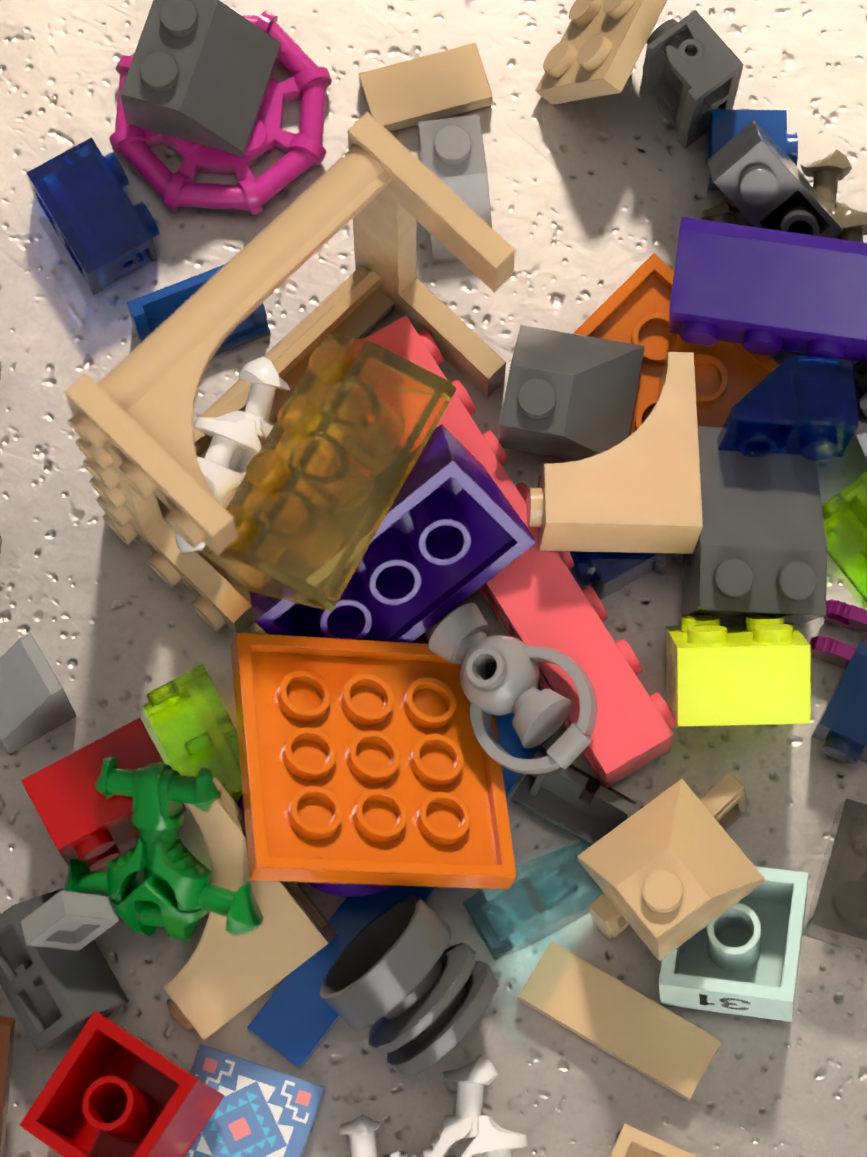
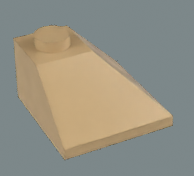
[577,779,765,961]

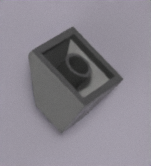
[499,325,645,461]

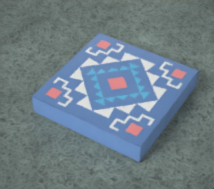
[185,1044,326,1157]

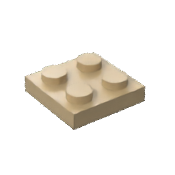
[535,0,667,105]

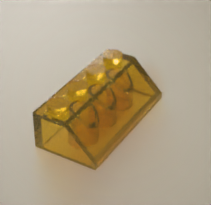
[201,334,457,611]

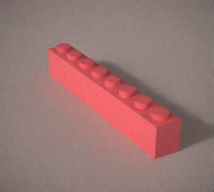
[341,316,677,788]

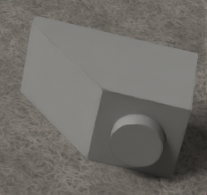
[418,115,492,264]
[0,633,77,754]

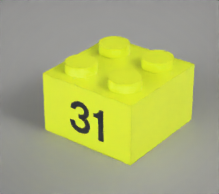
[665,615,811,727]

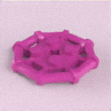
[109,11,332,215]

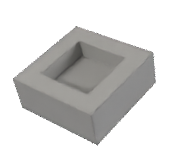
[21,891,119,951]

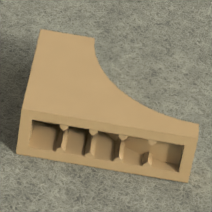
[527,352,703,554]
[163,777,337,1040]

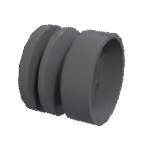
[320,895,499,1077]

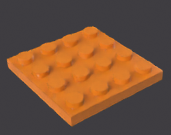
[230,632,517,889]

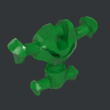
[62,757,264,940]

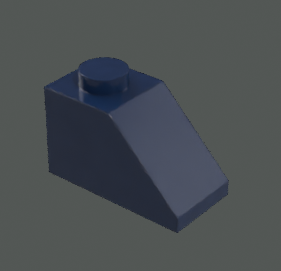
[811,640,867,765]

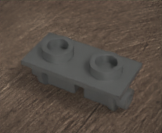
[511,748,644,846]

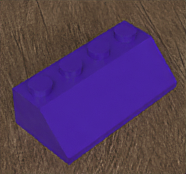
[669,217,867,364]
[248,424,536,643]

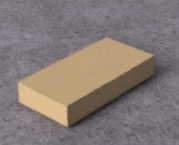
[359,42,493,132]

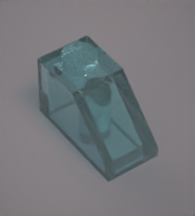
[462,841,603,960]

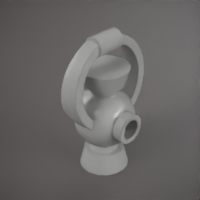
[428,603,597,774]

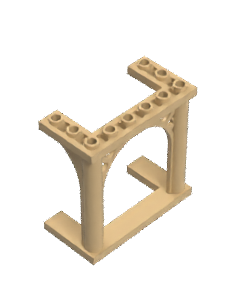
[65,112,516,636]

